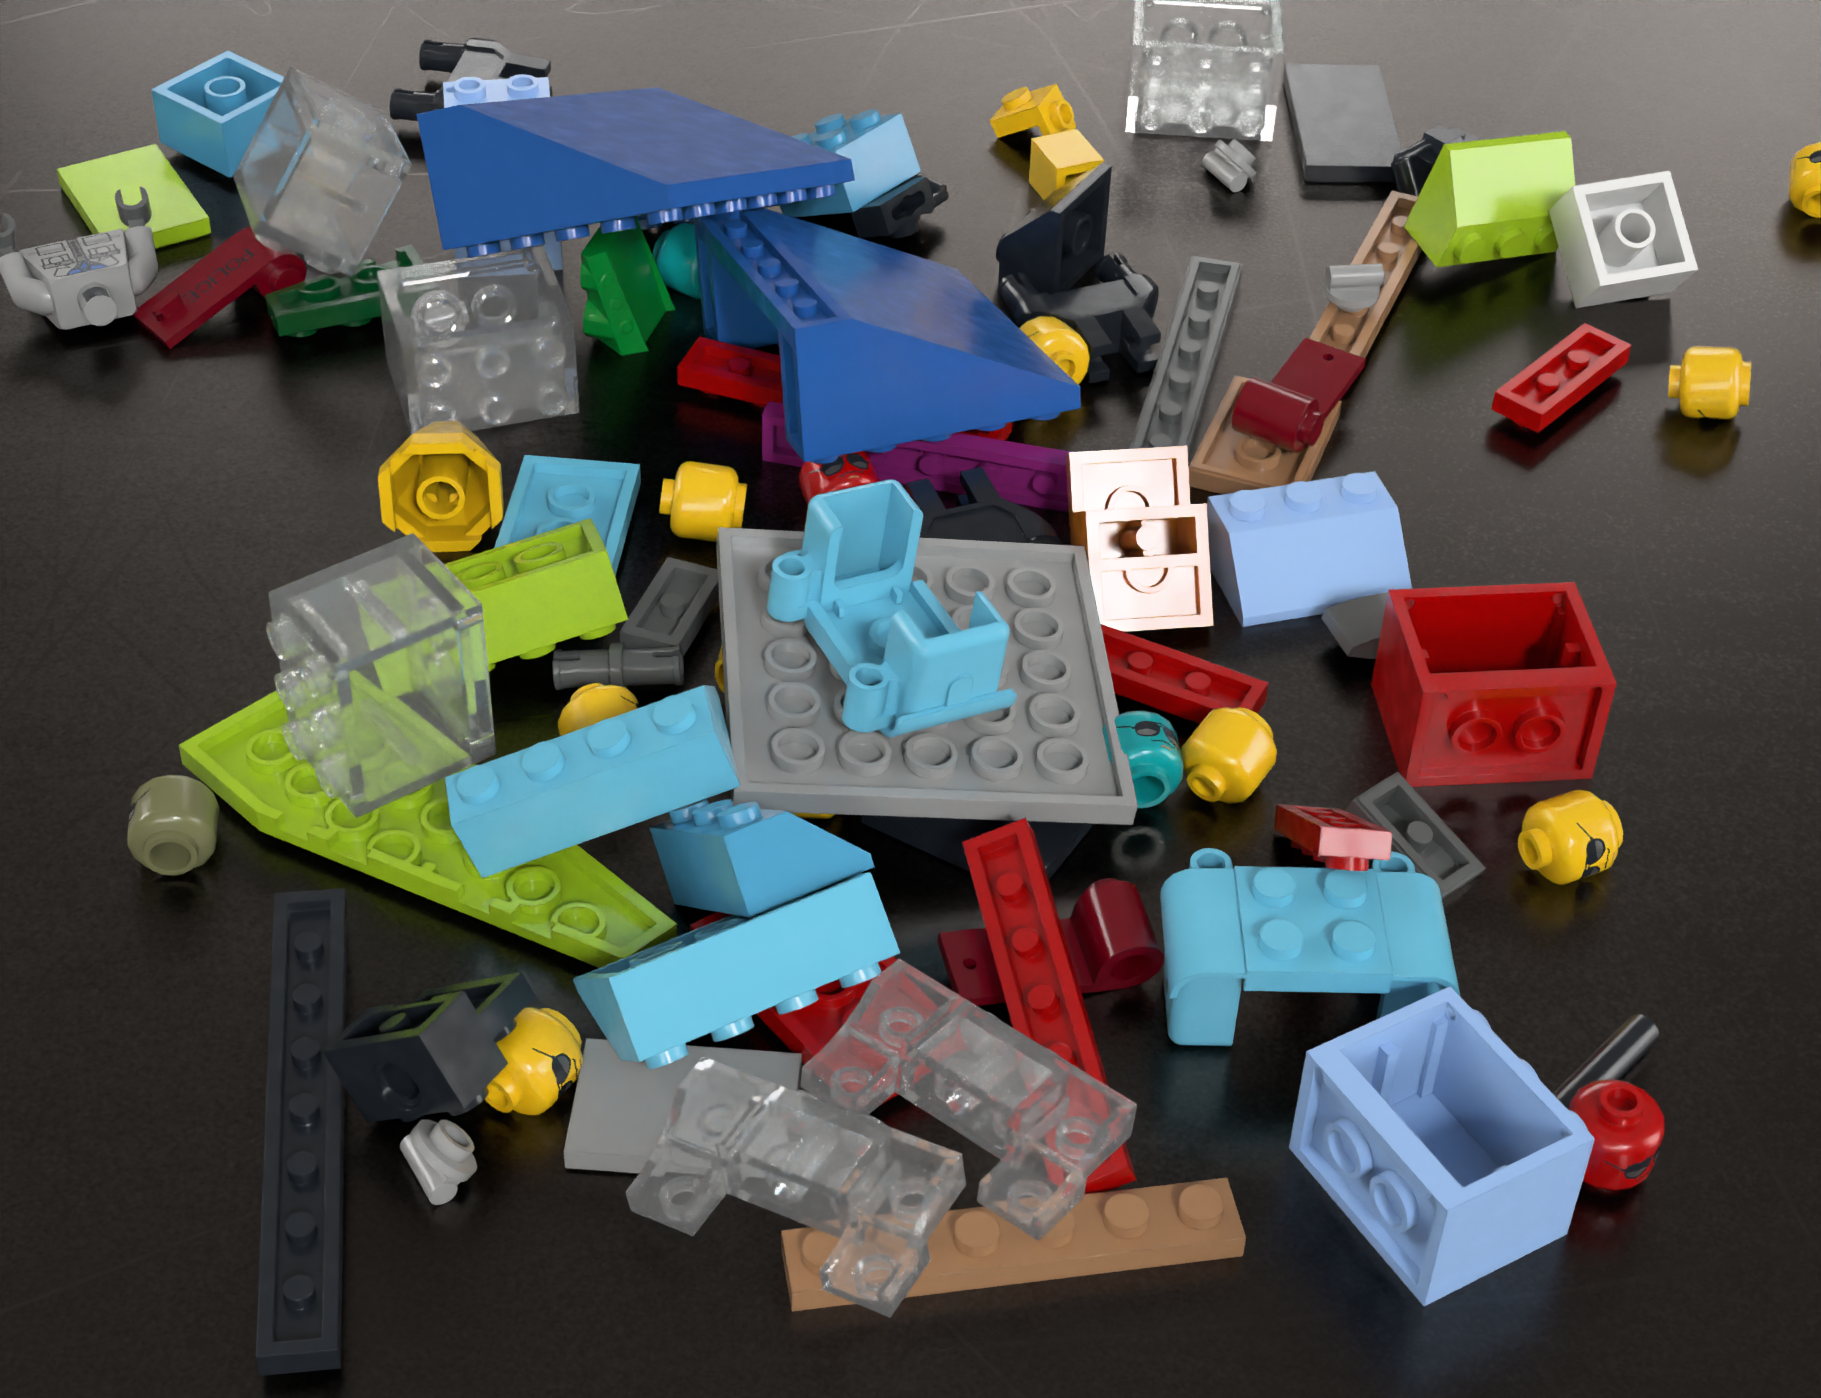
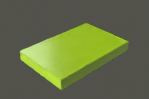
[57,144,211,249]

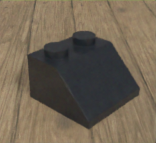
[996,163,1112,294]

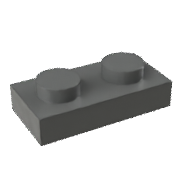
[620,557,719,656]

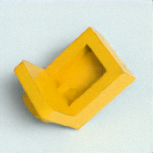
[989,83,1076,138]

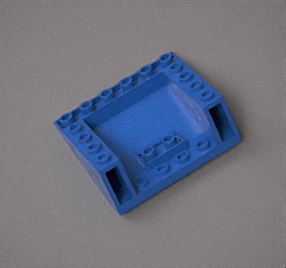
[416,87,855,258]
[694,207,1081,464]

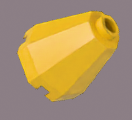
[378,421,504,553]

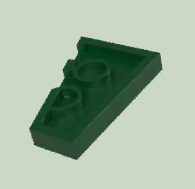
[265,244,438,337]

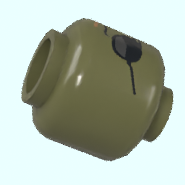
[127,775,219,876]

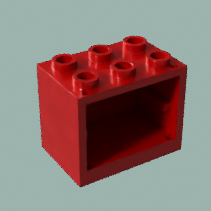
[1371,582,1617,787]

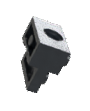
[322,972,536,1123]

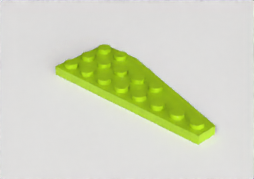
[179,656,678,968]

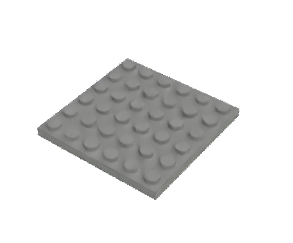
[716,527,1138,825]

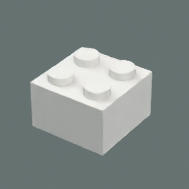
[1549,171,1698,308]

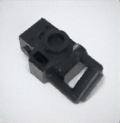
[1390,125,1481,196]
[851,172,949,239]

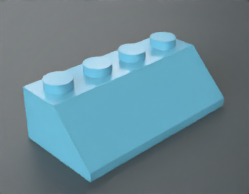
[445,685,740,878]
[573,872,900,1069]

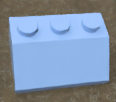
[1207,471,1412,627]

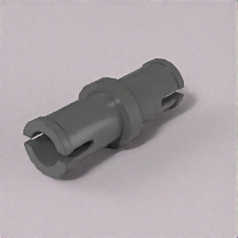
[553,642,684,690]

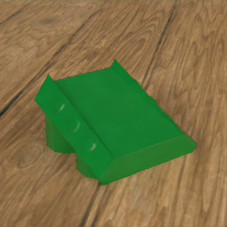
[580,216,675,356]

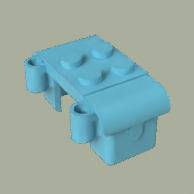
[767,479,1017,738]
[1160,848,1460,1046]

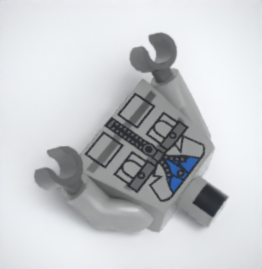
[0,187,158,330]

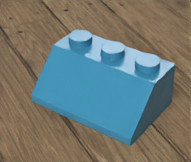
[650,798,875,918]

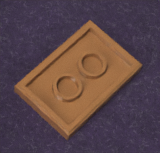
[1188,376,1342,495]

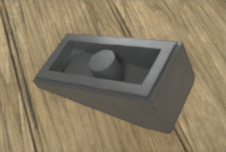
[1346,772,1486,900]

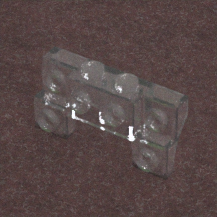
[801,959,1137,1241]
[626,1056,966,1318]

